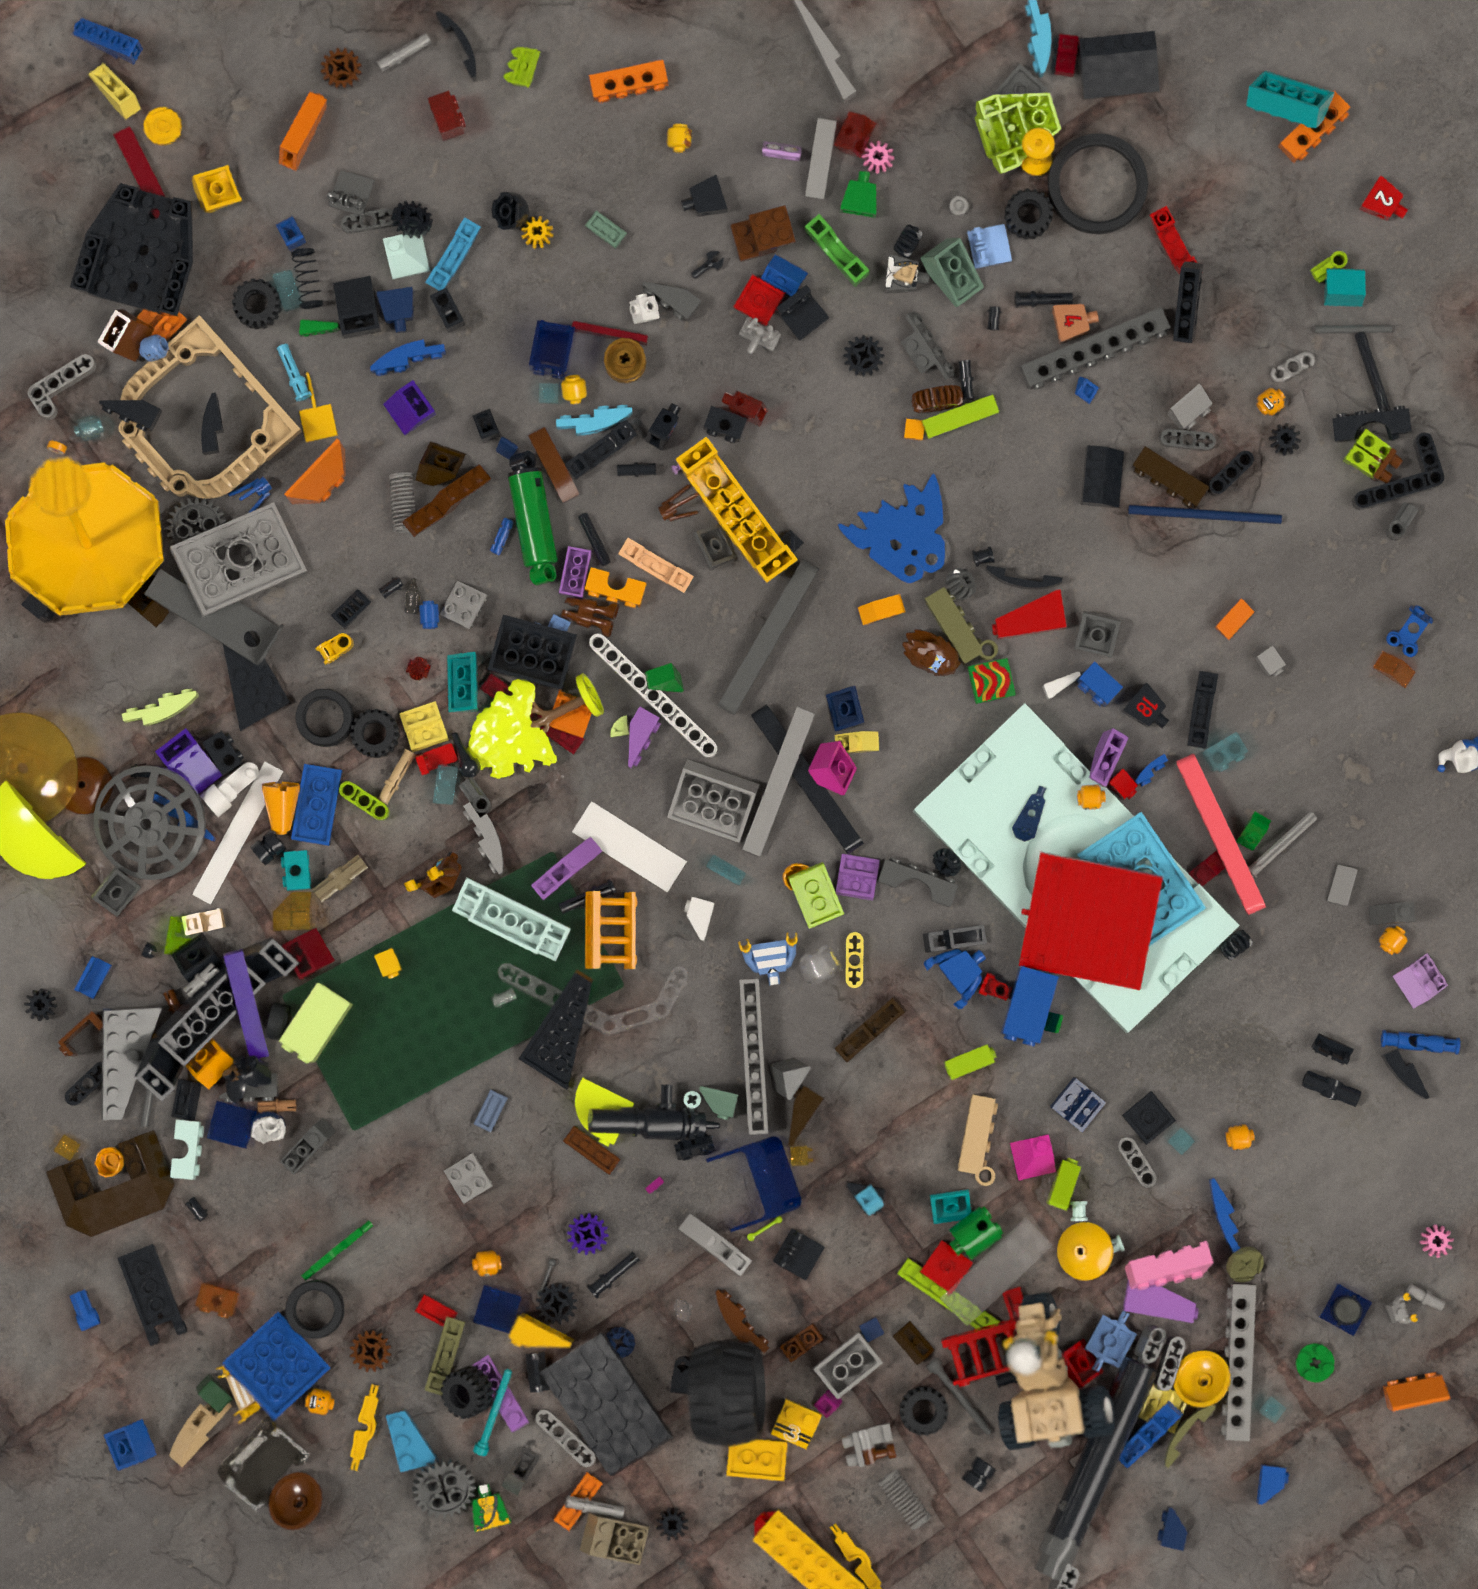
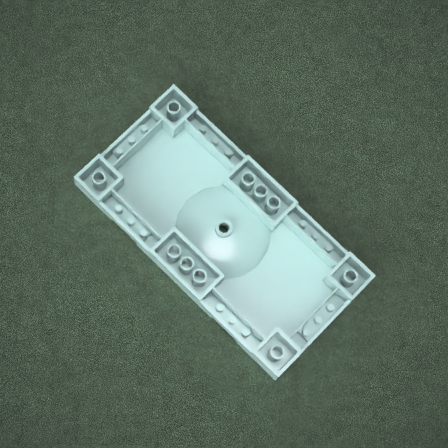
[913,703,1239,1033]

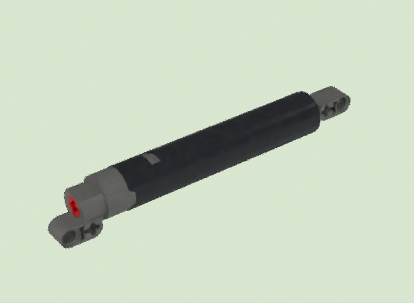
[1035,1324,1166,1589]

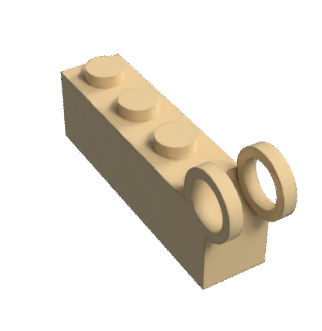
[957,1095,998,1186]

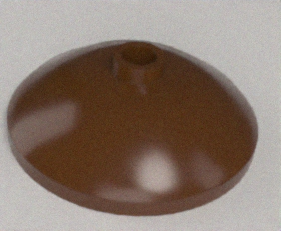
[55,757,113,815]
[269,1472,322,1530]

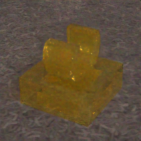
[54,1134,81,1161]
[790,1146,813,1166]

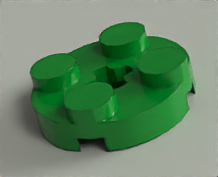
[1295,1343,1335,1383]

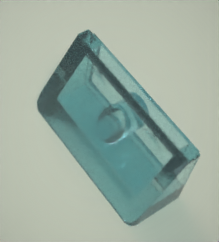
[272,270,303,312]
[433,764,458,805]
[706,855,746,886]

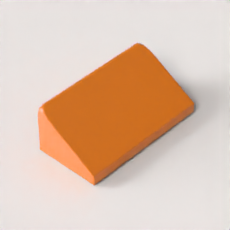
[1214,598,1254,640]

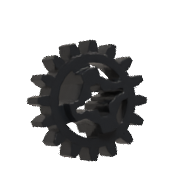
[391,201,433,238]
[843,335,884,377]
[536,1283,578,1325]

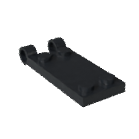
[117,1244,188,1346]

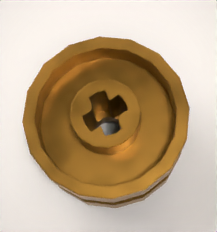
[604,338,646,384]

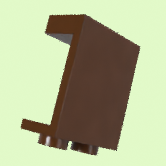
[58,1011,103,1057]

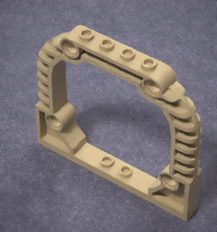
[119,315,302,499]

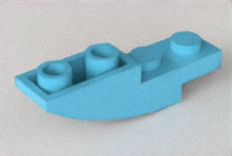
[1025,0,1051,77]
[556,405,633,436]

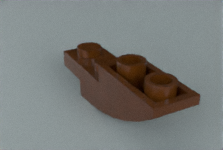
[715,1289,770,1354]

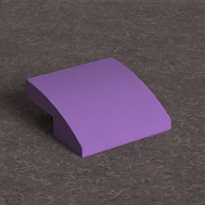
[836,854,880,901]

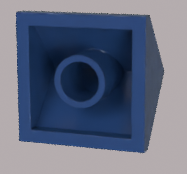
[826,686,865,732]

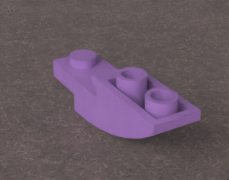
[531,836,603,900]
[472,1355,529,1433]

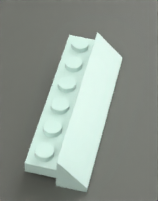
[452,877,571,961]

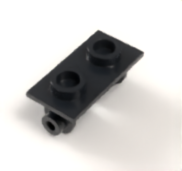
[1311,1033,1354,1065]
[674,1134,715,1161]
[525,1352,550,1393]

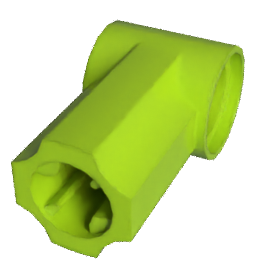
[1310,251,1348,284]

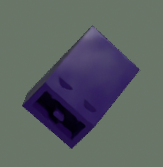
[155,728,223,794]

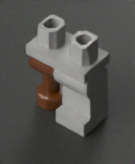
[841,1422,897,1467]

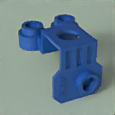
[1386,605,1434,657]

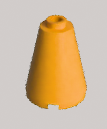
[262,782,300,835]

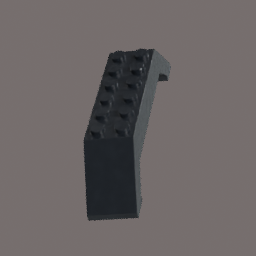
[135,937,298,1101]

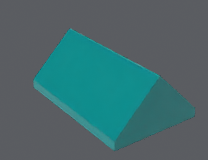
[447,652,478,713]

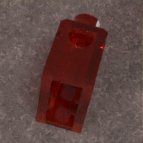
[722,391,768,427]

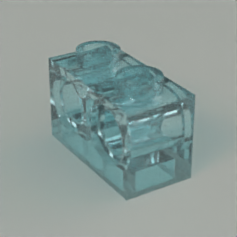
[1202,732,1248,773]

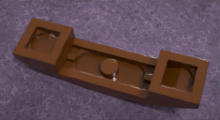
[528,427,580,503]

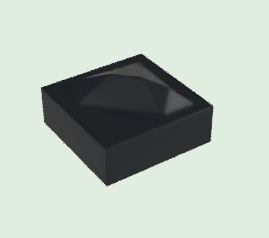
[781,530,804,554]

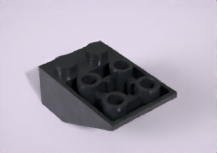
[333,276,381,339]

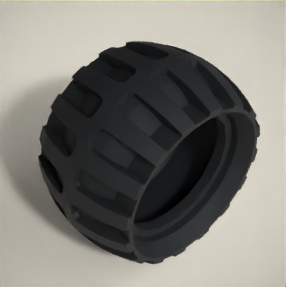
[688,1340,766,1446]

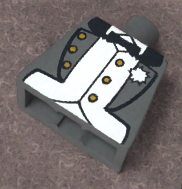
[885,254,929,294]

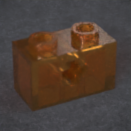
[195,1283,241,1319]

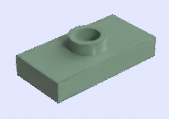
[585,211,627,249]

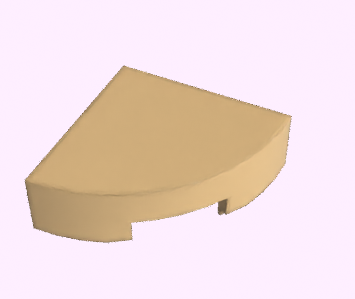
[894,264,918,284]

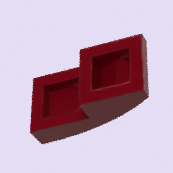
[1054,34,1078,77]

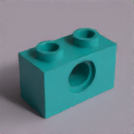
[281,850,312,891]

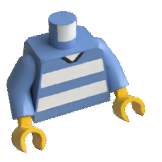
[738,932,798,985]

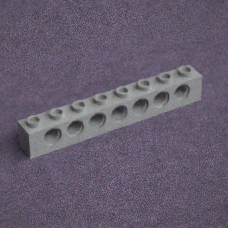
[739,979,768,1135]
[1221,1283,1256,1441]

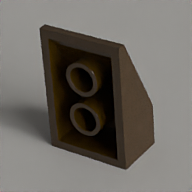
[788,1086,824,1147]

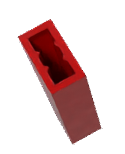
[992,589,1067,640]

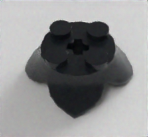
[222,1055,272,1104]

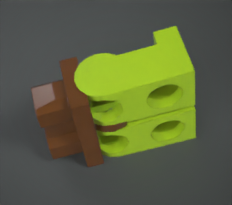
[1343,429,1403,484]

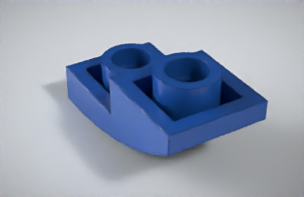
[1135,754,1168,787]

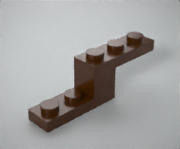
[402,464,491,537]

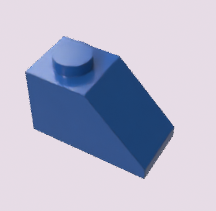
[1256,1464,1289,1505]

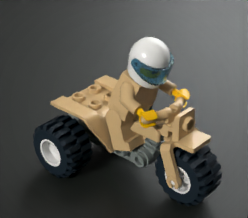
[998,1292,1115,1450]

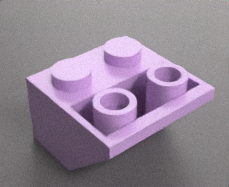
[1393,953,1448,1009]

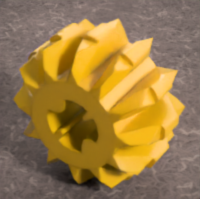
[521,216,554,249]

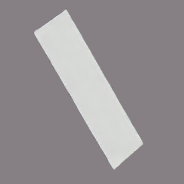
[572,801,687,892]

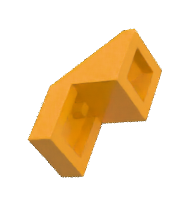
[858,594,905,625]

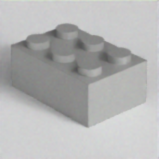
[813,1332,883,1399]

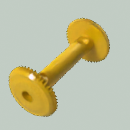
[1021,127,1055,176]

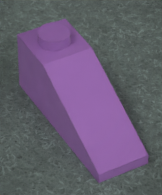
[1089,728,1129,787]

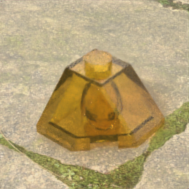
[273,892,312,931]

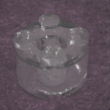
[798,945,843,987]

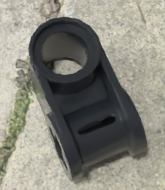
[670,1356,690,1395]

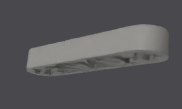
[536,1409,596,1467]

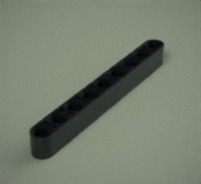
[751,704,864,855]

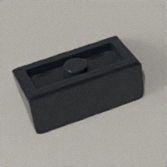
[171,1079,202,1121]

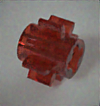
[406,657,431,681]

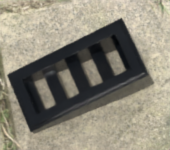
[330,589,372,630]

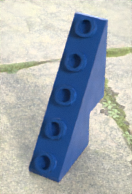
[72,18,143,65]

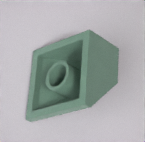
[699,1086,738,1120]

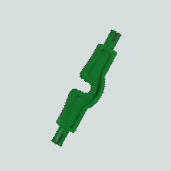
[301,1220,373,1281]

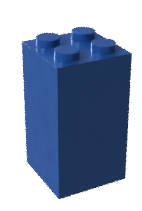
[1000,966,1059,1047]

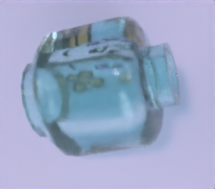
[74,415,103,442]

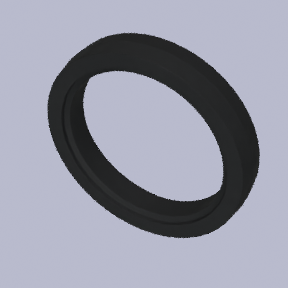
[1047,133,1148,234]

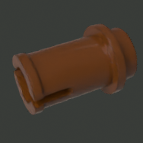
[163,989,183,1015]

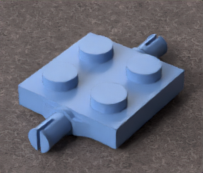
[1084,1311,1137,1372]

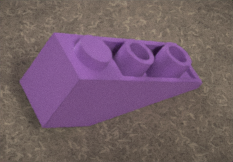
[628,706,661,769]

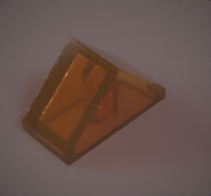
[1373,651,1415,688]

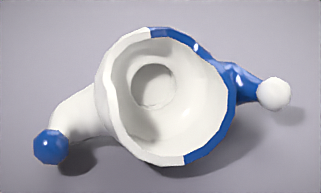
[1437,736,1478,773]

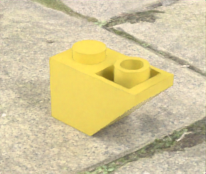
[835,731,879,753]

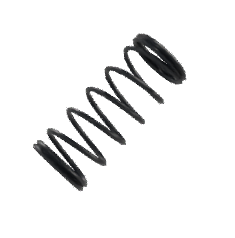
[291,248,324,309]

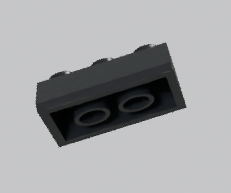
[1081,445,1124,508]

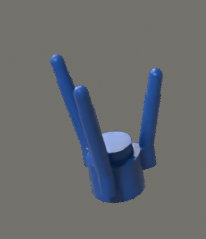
[228,477,272,513]

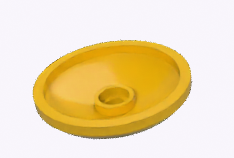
[1057,1222,1114,1280]
[1173,1351,1231,1407]

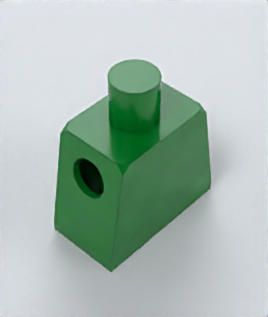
[840,171,876,218]

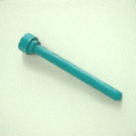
[473,1369,512,1456]

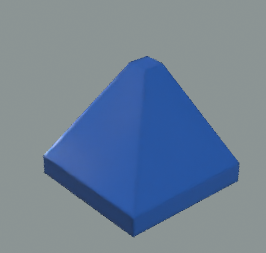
[1075,377,1099,404]

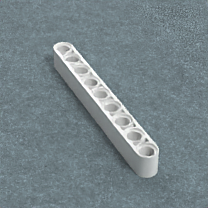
[589,634,717,758]

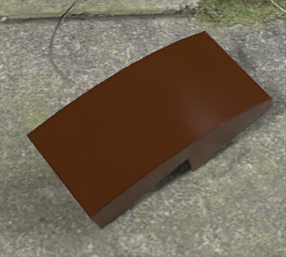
[780,1323,824,1363]

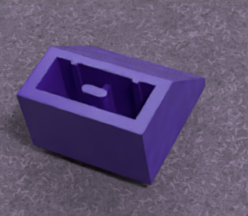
[383,380,436,436]

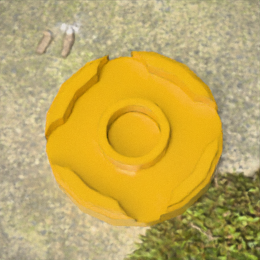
[143,107,182,146]

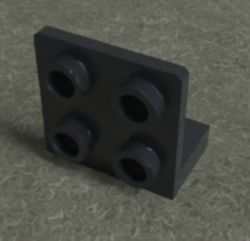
[776,285,829,341]

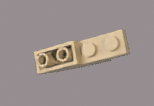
[169,1403,232,1467]

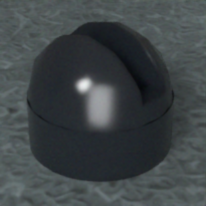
[141,942,157,959]

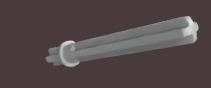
[1248,812,1317,878]

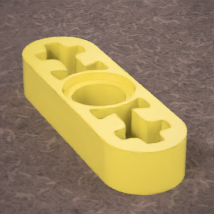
[846,932,864,988]

